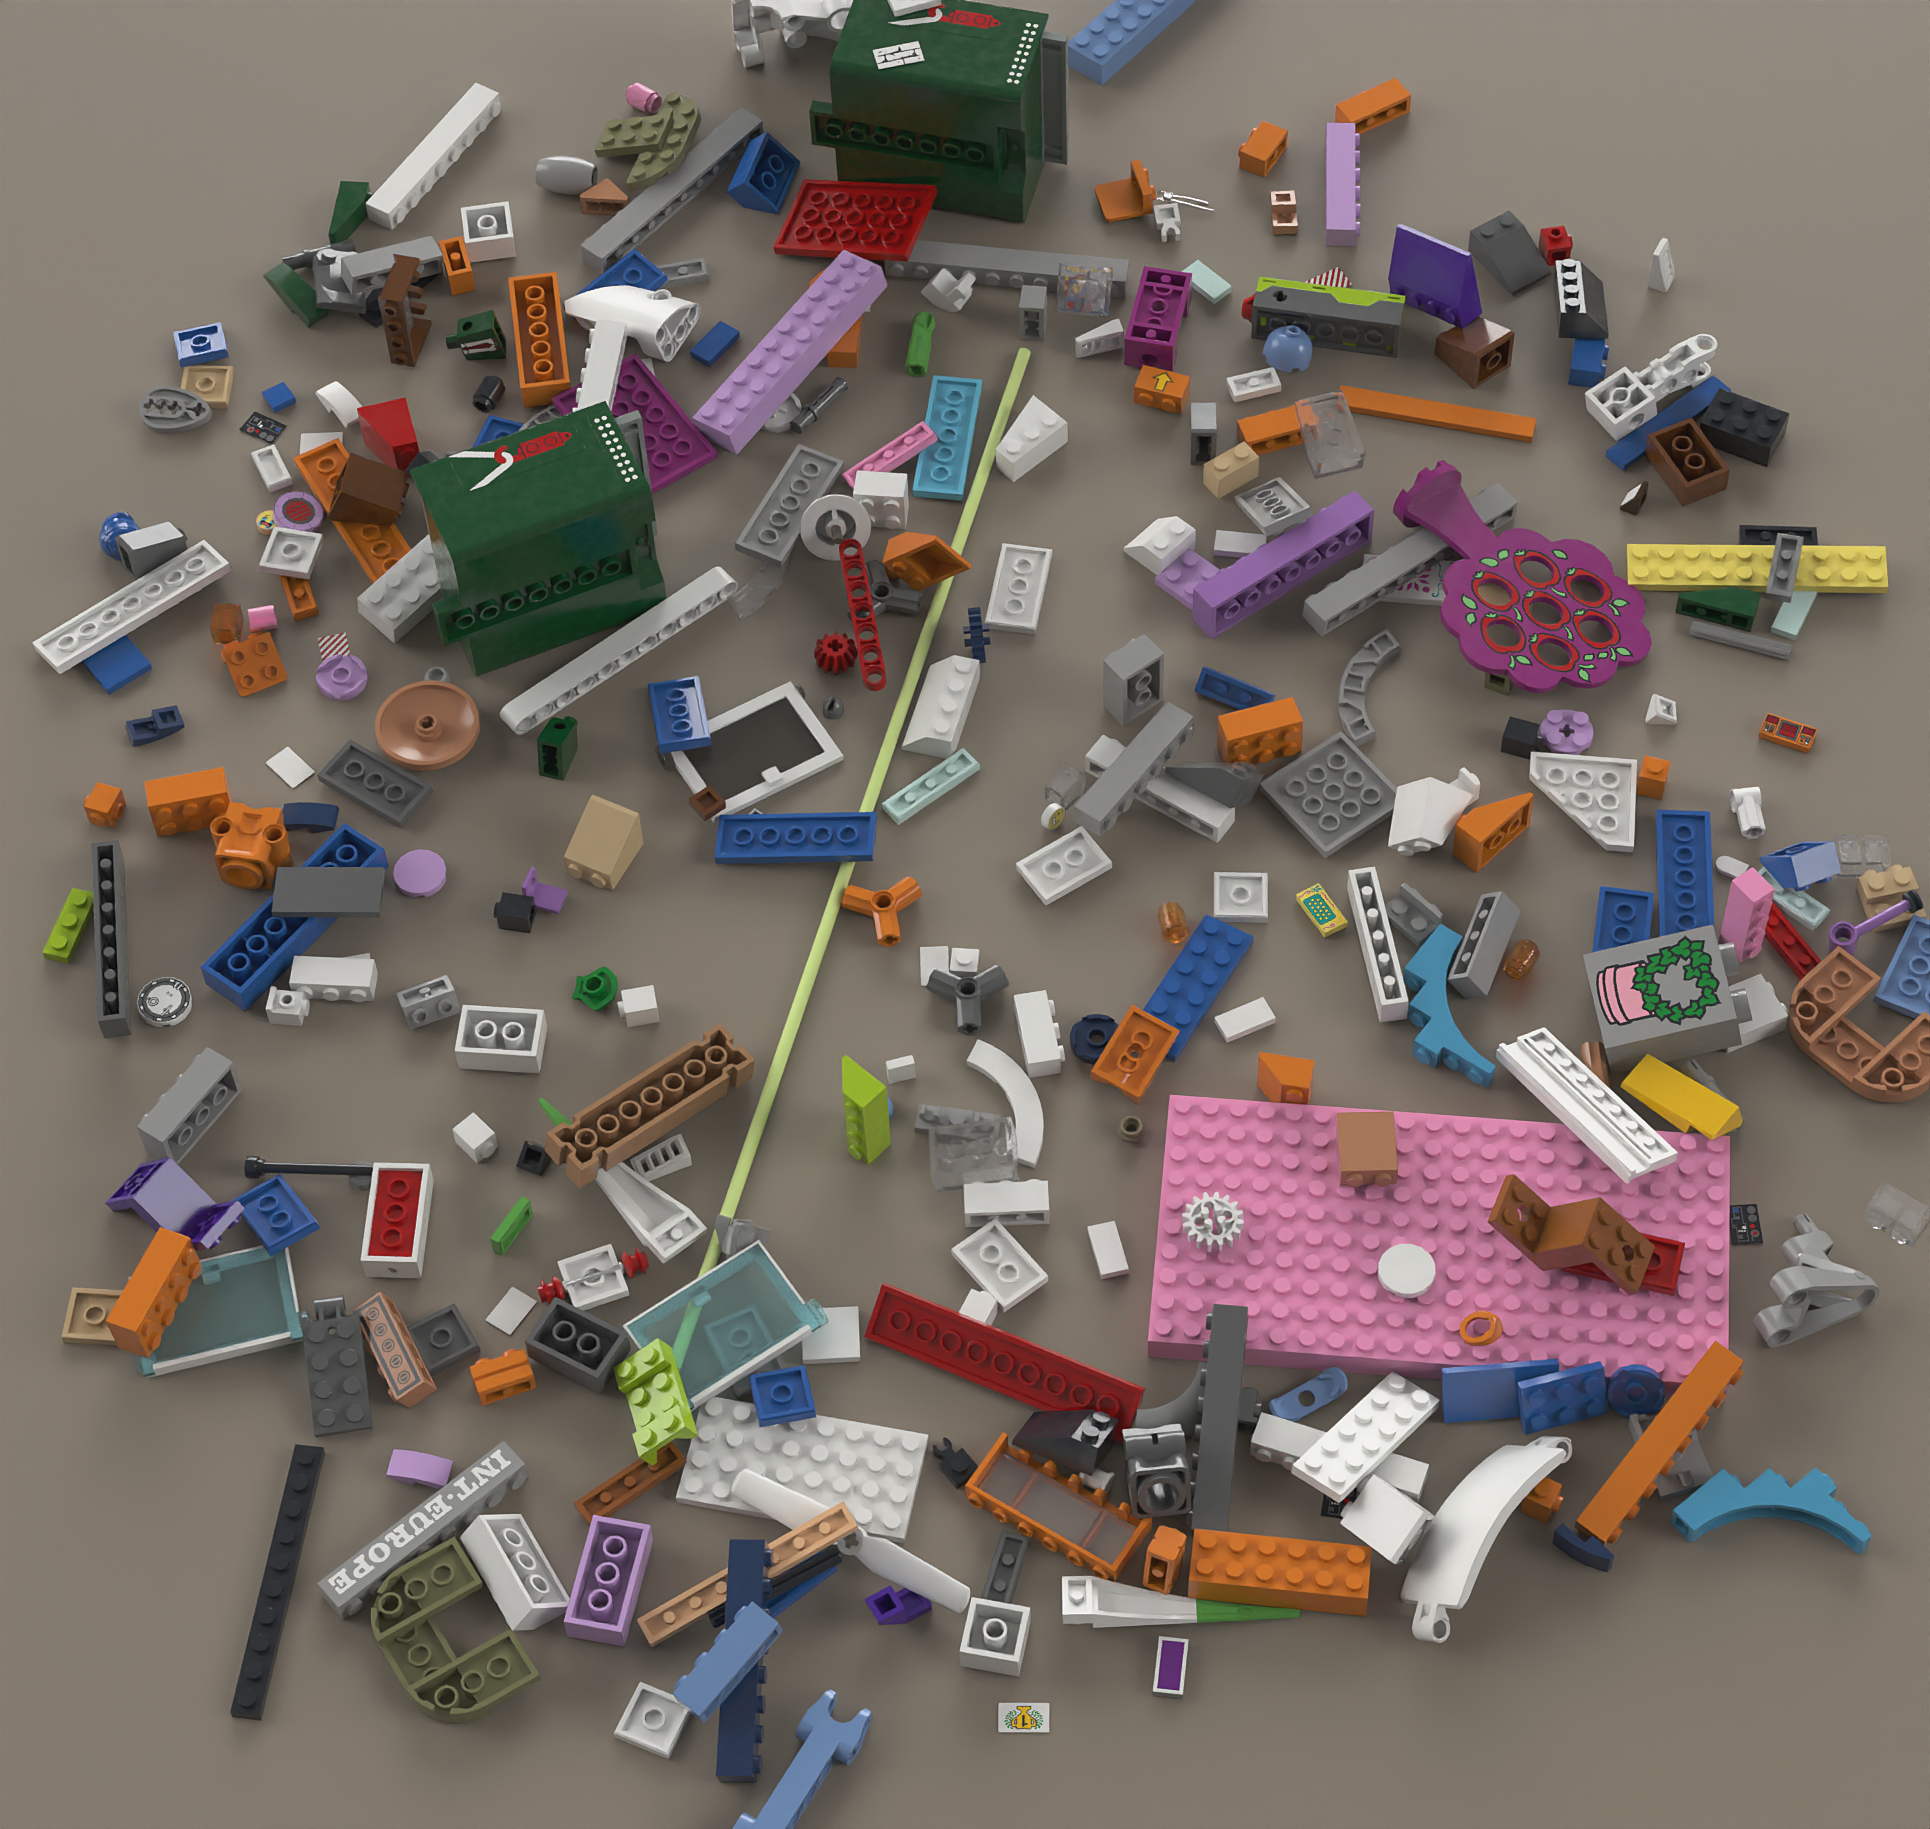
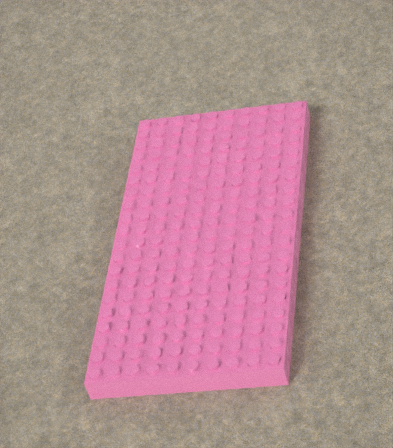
[1148,1095,1730,1402]

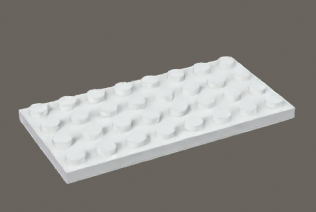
[676,1397,929,1543]

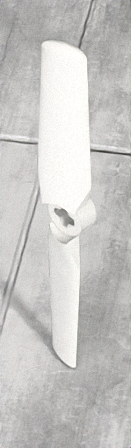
[731,1469,970,1613]

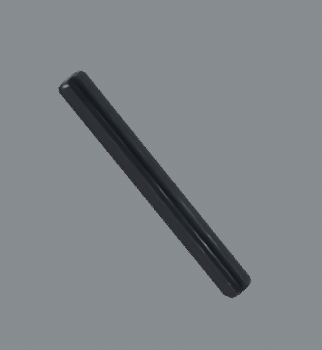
[708,1547,843,1628]

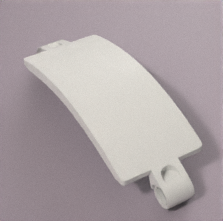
[1400,1436,1572,1643]

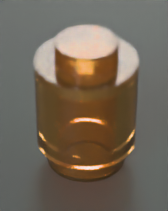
[1157,902,1189,943]
[1504,940,1540,980]

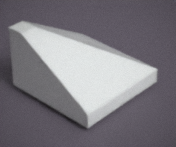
[1645,694,1677,725]

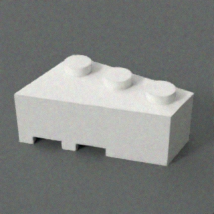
[996,395,1068,482]

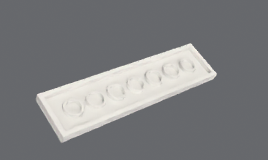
[32,540,232,674]

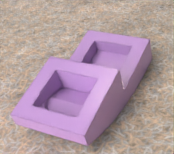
[386,1449,453,1490]

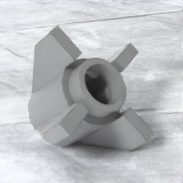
[714,1214,771,1259]

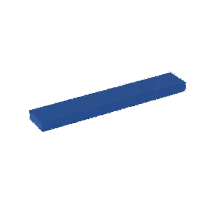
[1606,375,1731,471]

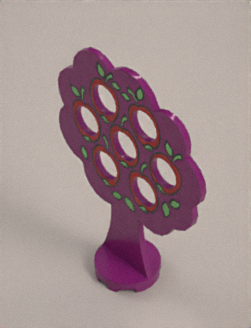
[1393,460,1652,693]

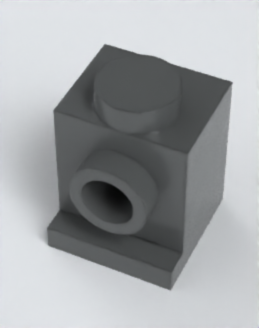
[1237,1387,1262,1435]

